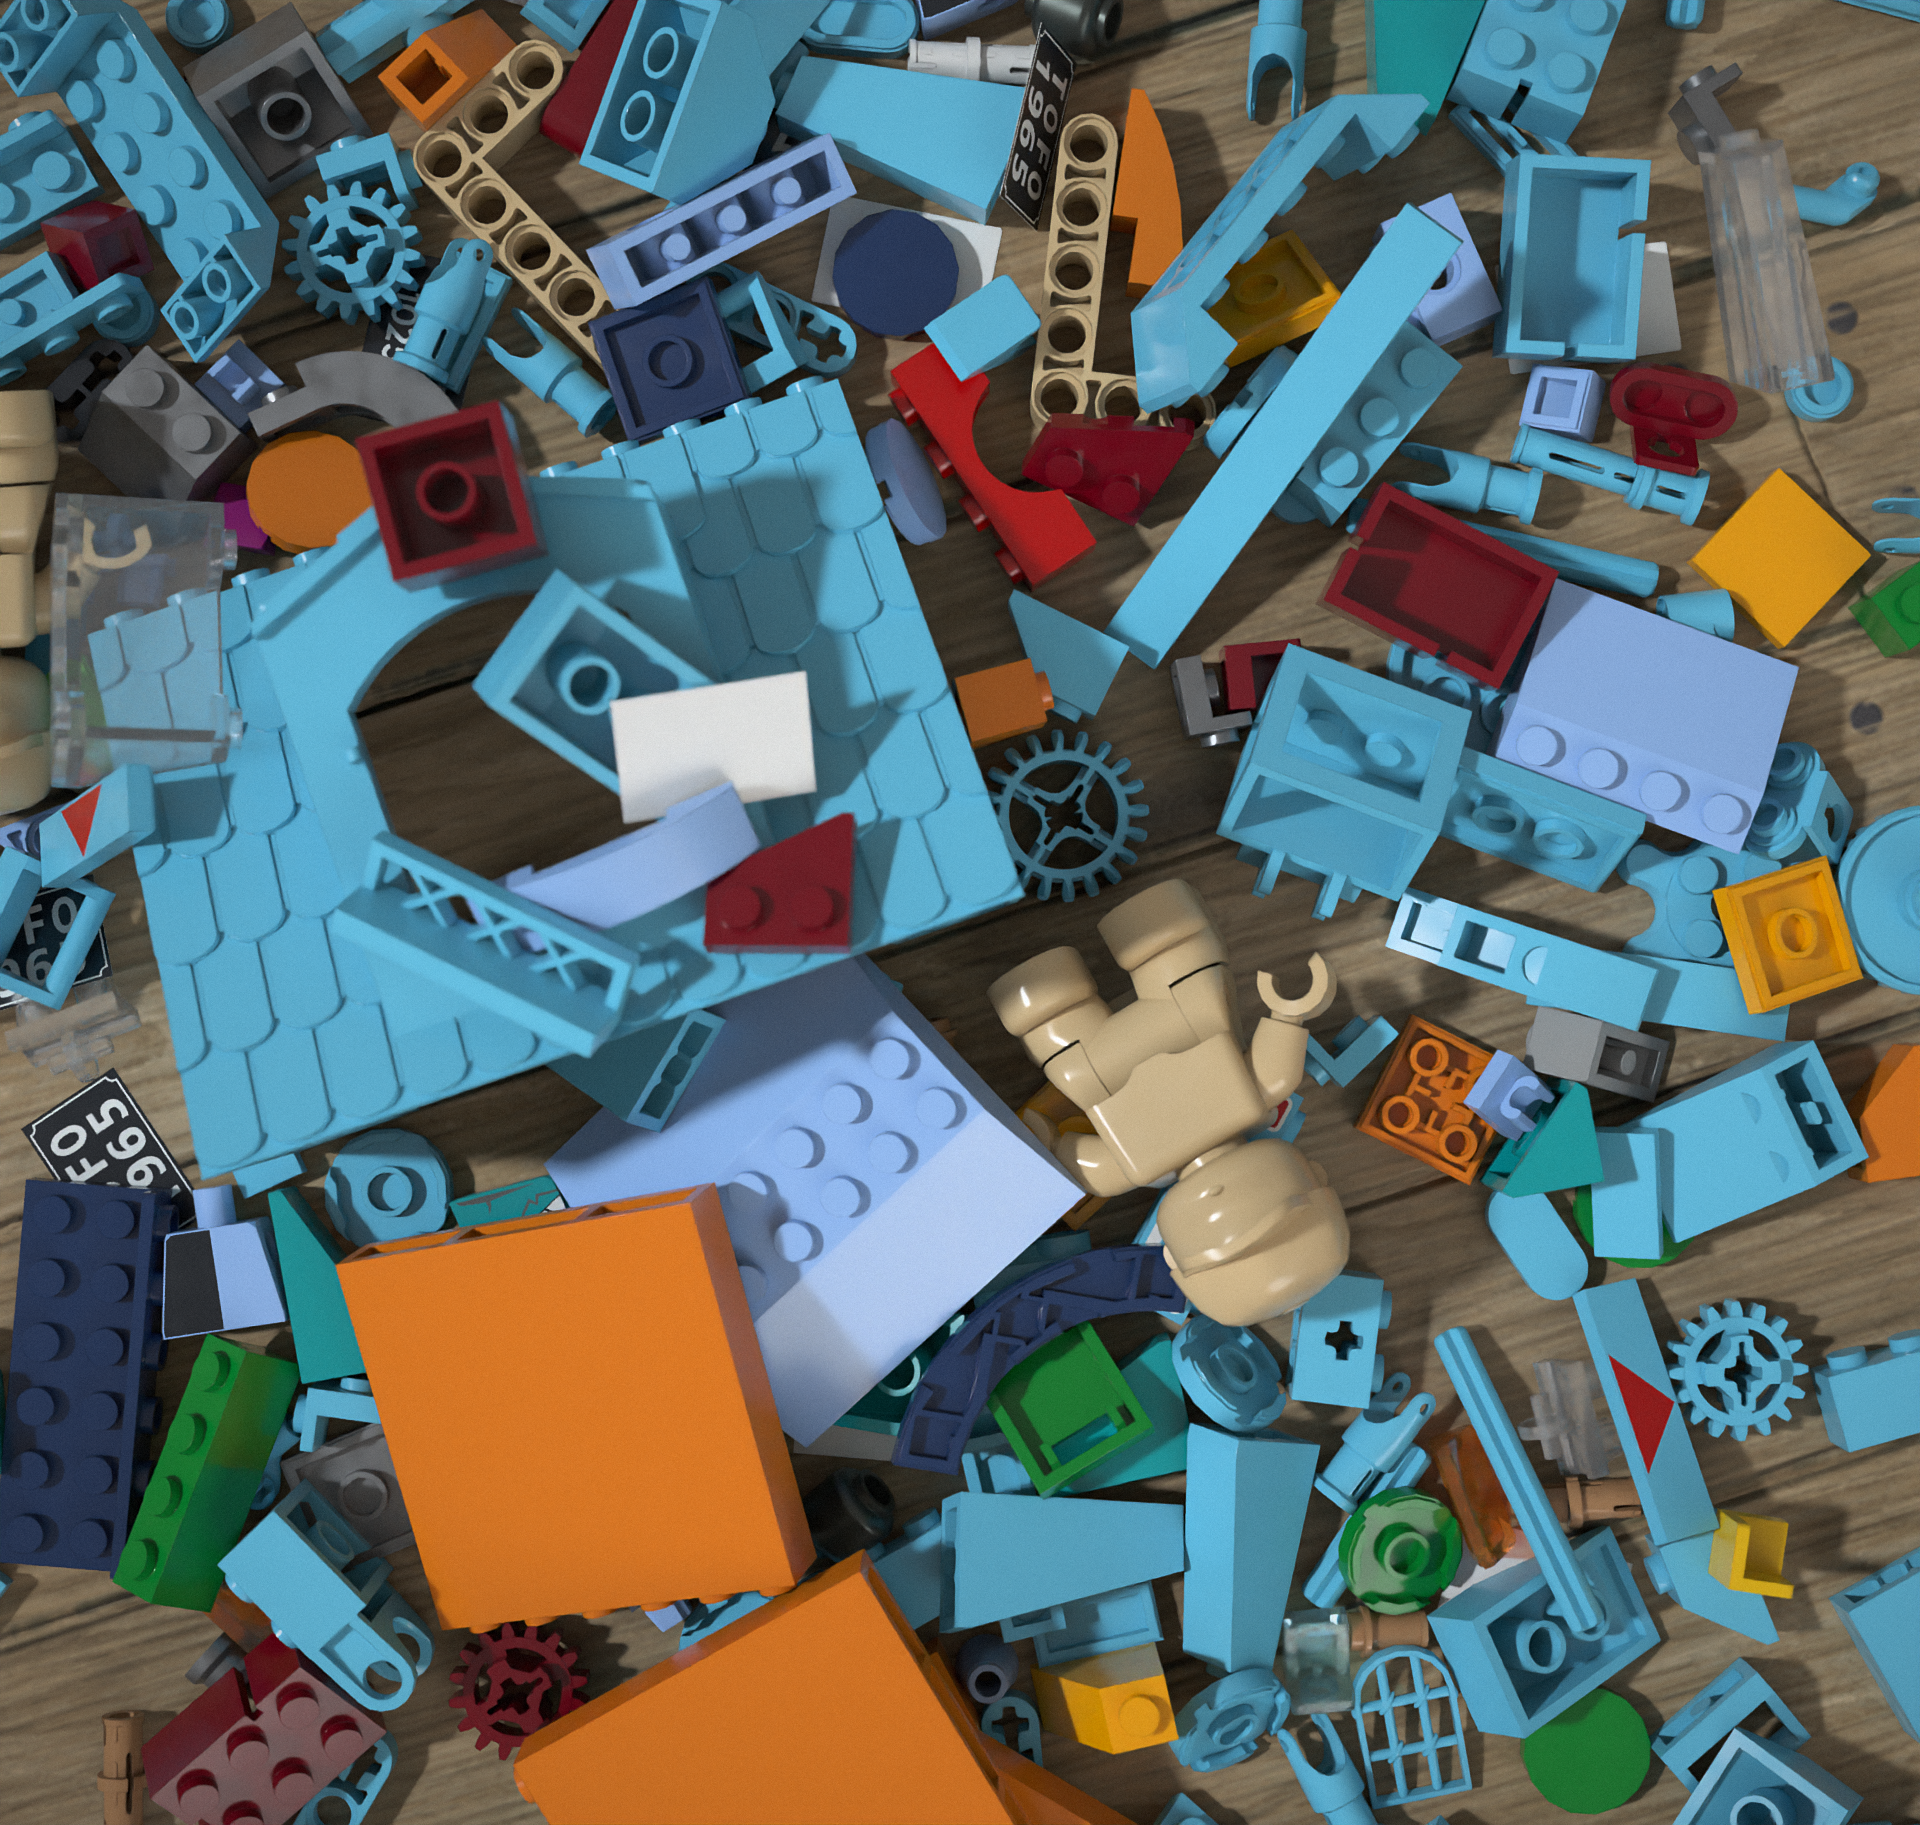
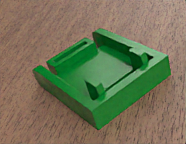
[986,1320,1155,1500]

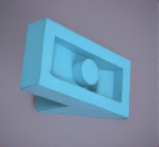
[924,274,1042,382]

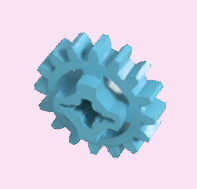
[282,181,425,325]
[1665,1298,1809,1441]

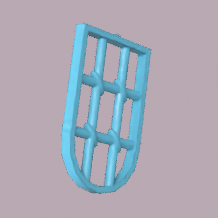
[1351,1645,1473,1810]

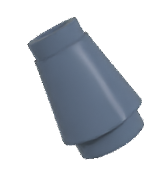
[955,1634,1019,1704]

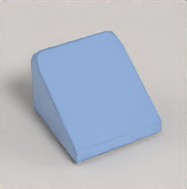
[1519,363,1606,443]

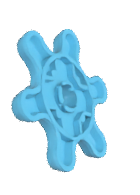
[1616,835,1822,969]

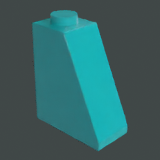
[1365,0,1485,136]
[1029,1332,1190,1497]

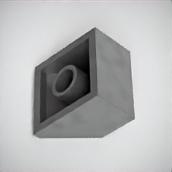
[182,2,373,200]
[78,345,259,538]

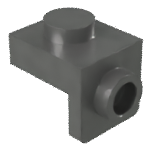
[1668,62,1746,177]

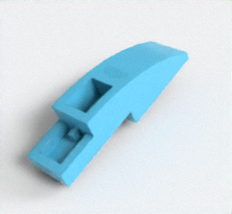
[1385,887,1659,1032]

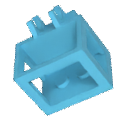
[1216,643,1473,921]

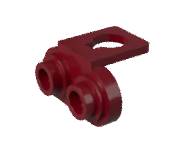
[1609,361,1738,476]

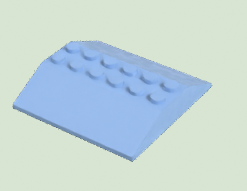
[543,953,1087,1448]

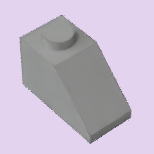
[1523,1006,1670,1103]

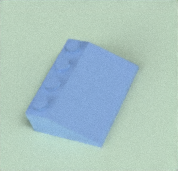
[1485,578,1799,855]

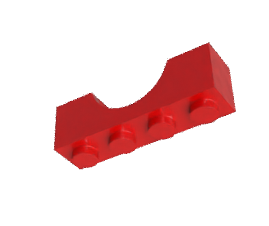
[887,343,1097,593]

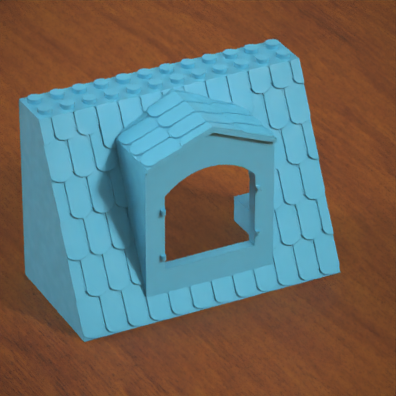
[91,376,1024,1181]

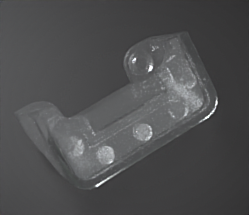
[49,493,243,788]

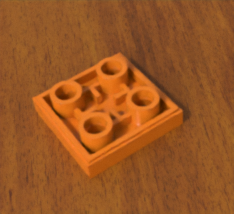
[1353,1014,1497,1185]

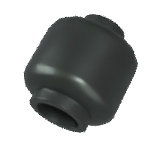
[1024,0,1124,57]
[802,1467,896,1563]

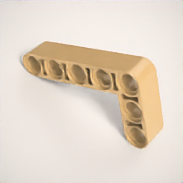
[413,40,624,373]
[1030,113,1216,451]

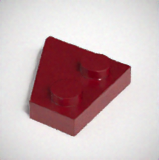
[1021,413,1195,526]
[703,812,857,954]

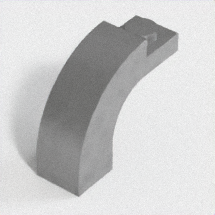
[247,351,460,443]

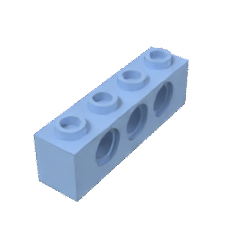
[586,133,857,310]

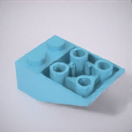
[1619,1040,1869,1243]

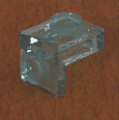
[1281,1607,1356,1715]

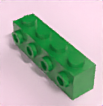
[112,1333,300,1613]

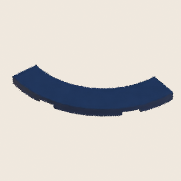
[891,1243,1187,1475]

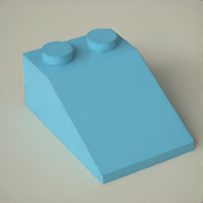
[472,568,717,822]
[1427,1526,1661,1739]

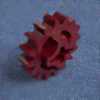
[449,1621,591,1761]

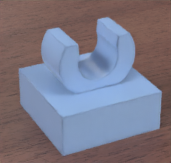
[194,339,287,433]
[1463,1050,1555,1141]

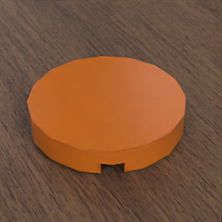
[246,430,373,554]

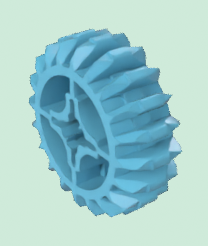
[987,730,1149,902]

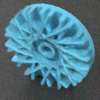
[1832,805,1920,995]

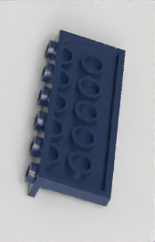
[0,1178,179,1579]

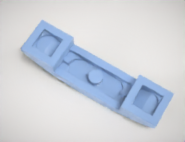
[466,781,761,952]

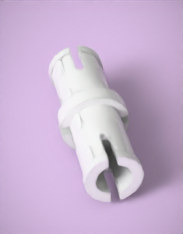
[908,36,1035,85]

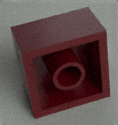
[355,400,550,593]

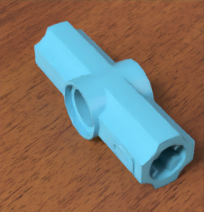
[315,0,475,84]

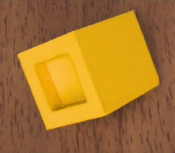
[1708,1508,1794,1599]

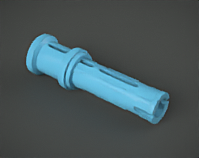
[1509,423,1710,526]

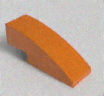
[1109,88,1183,299]

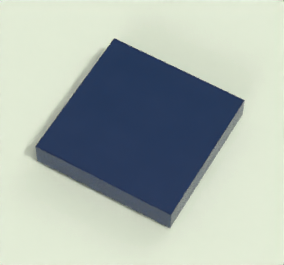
[588,276,752,446]

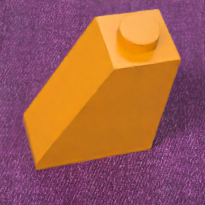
[1030,1642,1179,1754]

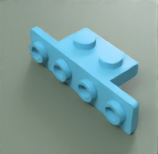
[0,251,146,386]

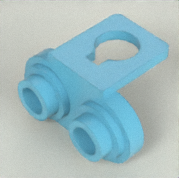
[1744,742,1853,864]

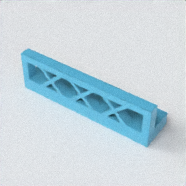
[330,830,641,1058]

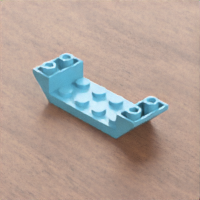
[0,0,279,363]
[1131,94,1430,414]

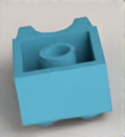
[217,1478,435,1712]

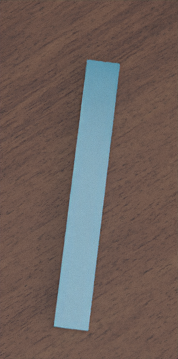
[1104,202,1464,670]

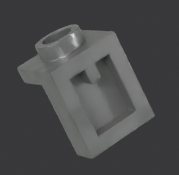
[1169,655,1253,748]

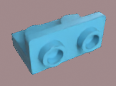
[0,110,105,251]

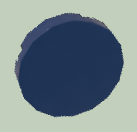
[832,209,959,340]

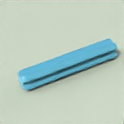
[1301,1442,1431,1611]

